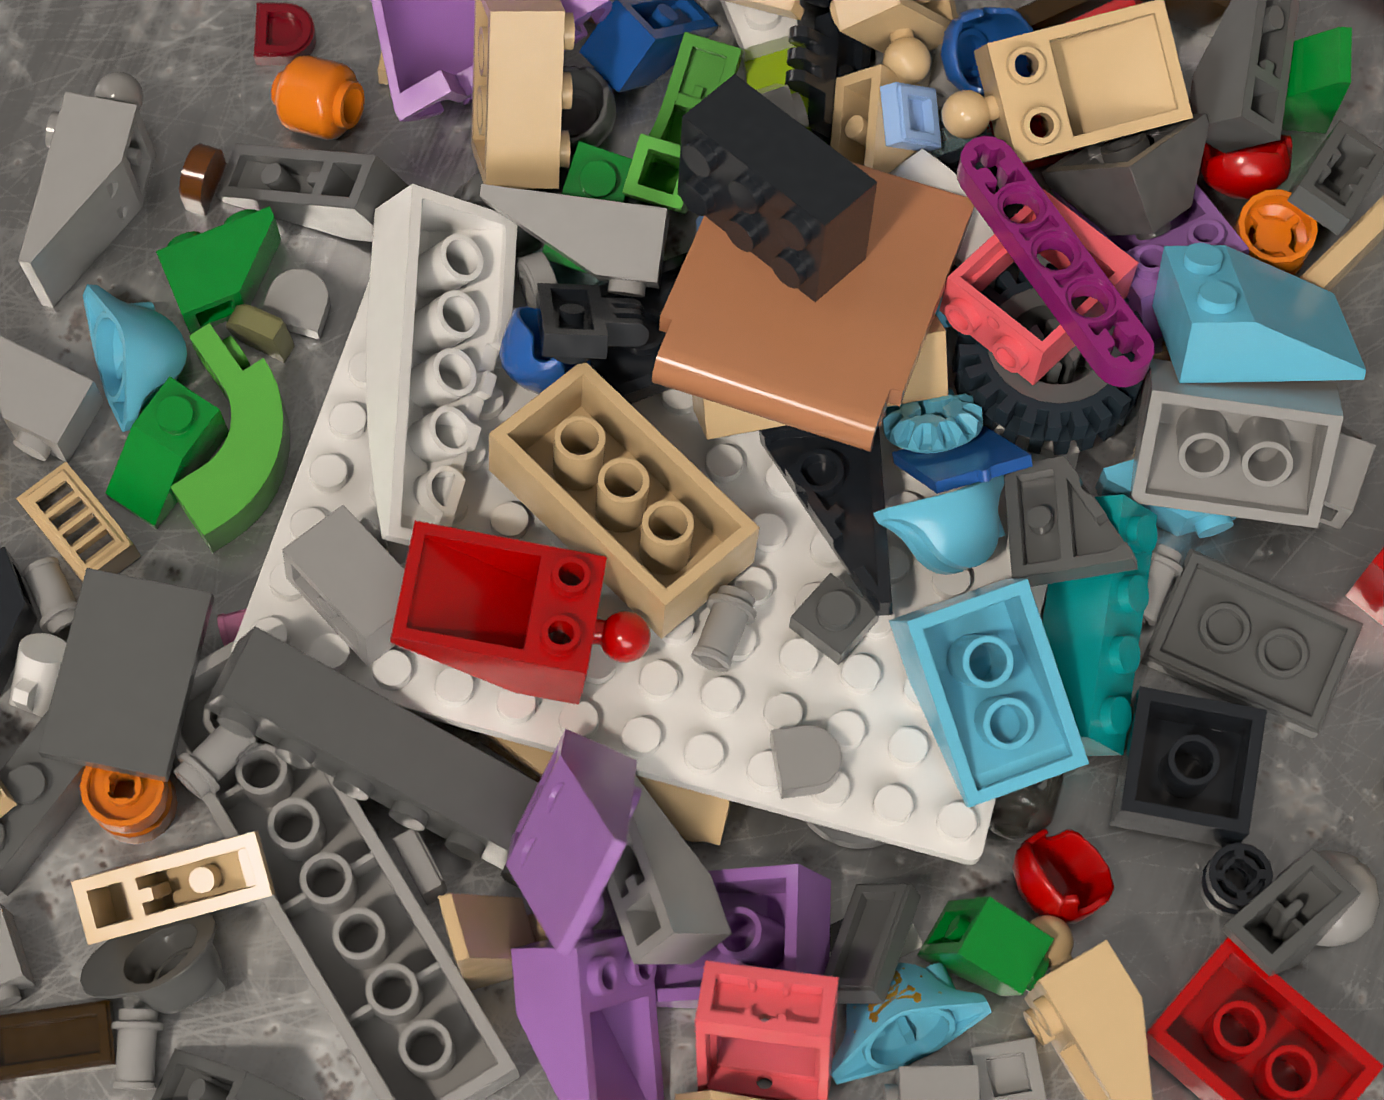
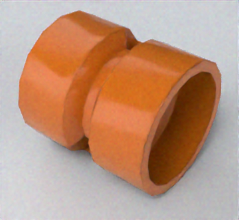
[1233,189,1318,277]
[80,766,178,844]

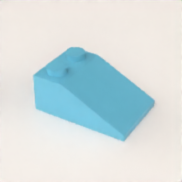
[1152,243,1366,383]
[889,578,1089,808]

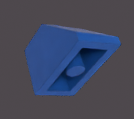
[579,0,719,92]

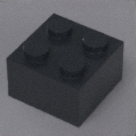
[1110,686,1267,847]

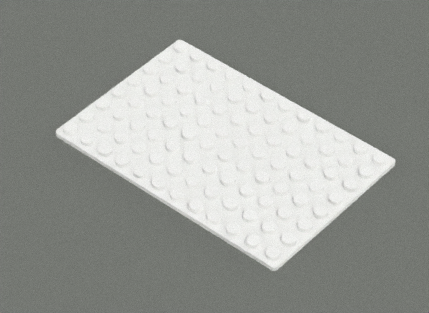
[231,274,1080,865]

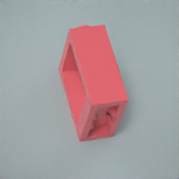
[939,189,1139,385]
[695,960,839,1100]

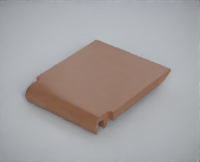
[652,162,975,452]

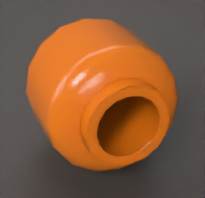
[271,55,365,140]

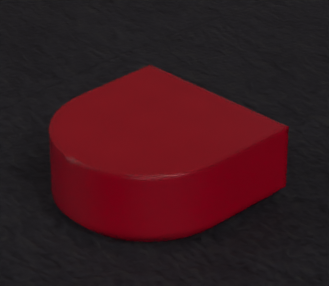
[254,3,317,66]

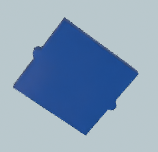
[892,426,1033,494]

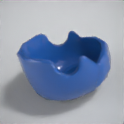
[940,7,1034,97]
[499,306,591,394]

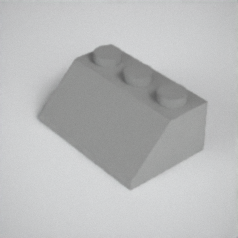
[1130,358,1344,528]

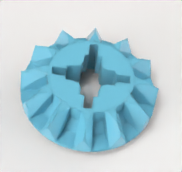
[883,389,983,454]

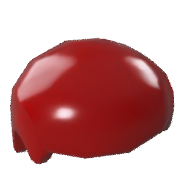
[1200,134,1293,200]
[1012,828,1115,925]

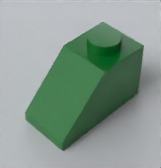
[1282,27,1352,133]
[105,376,229,530]
[917,896,1054,996]

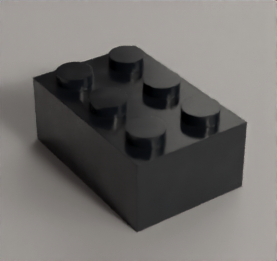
[677,74,877,302]

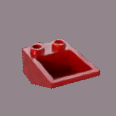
[390,520,651,705]

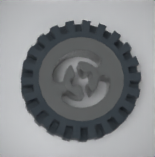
[952,263,1144,455]

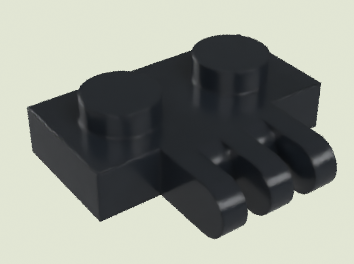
[785,12,871,139]
[536,283,649,364]

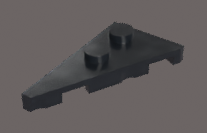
[759,425,893,616]

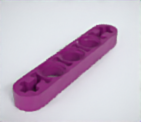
[957,136,1154,387]

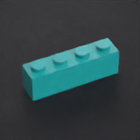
[1042,494,1158,756]

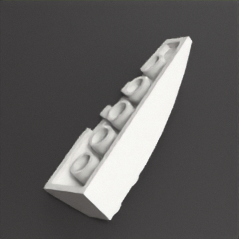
[366,184,517,546]

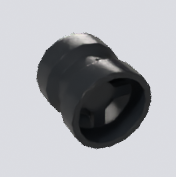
[1198,842,1273,917]

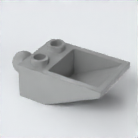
[18,72,156,307]

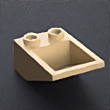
[830,0,958,85]
[942,0,1193,163]
[1023,915,1152,1100]

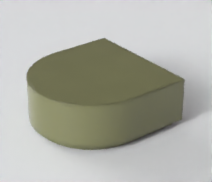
[226,304,295,363]

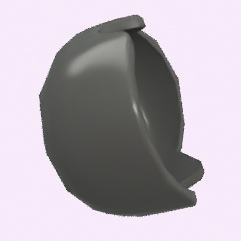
[561,66,617,155]

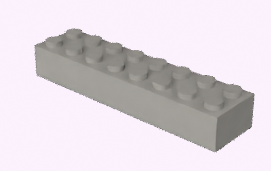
[176,640,520,1100]

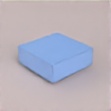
[880,82,941,152]

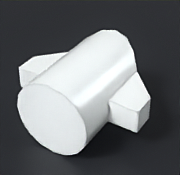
[8,633,66,717]

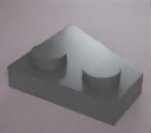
[1004,456,1138,587]

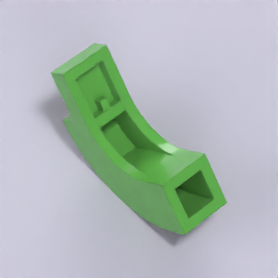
[622,32,743,214]
[170,323,290,554]

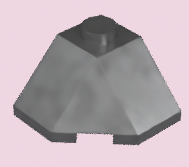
[1042,113,1209,240]

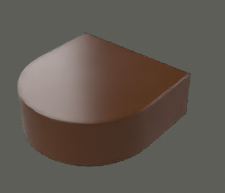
[179,143,226,216]

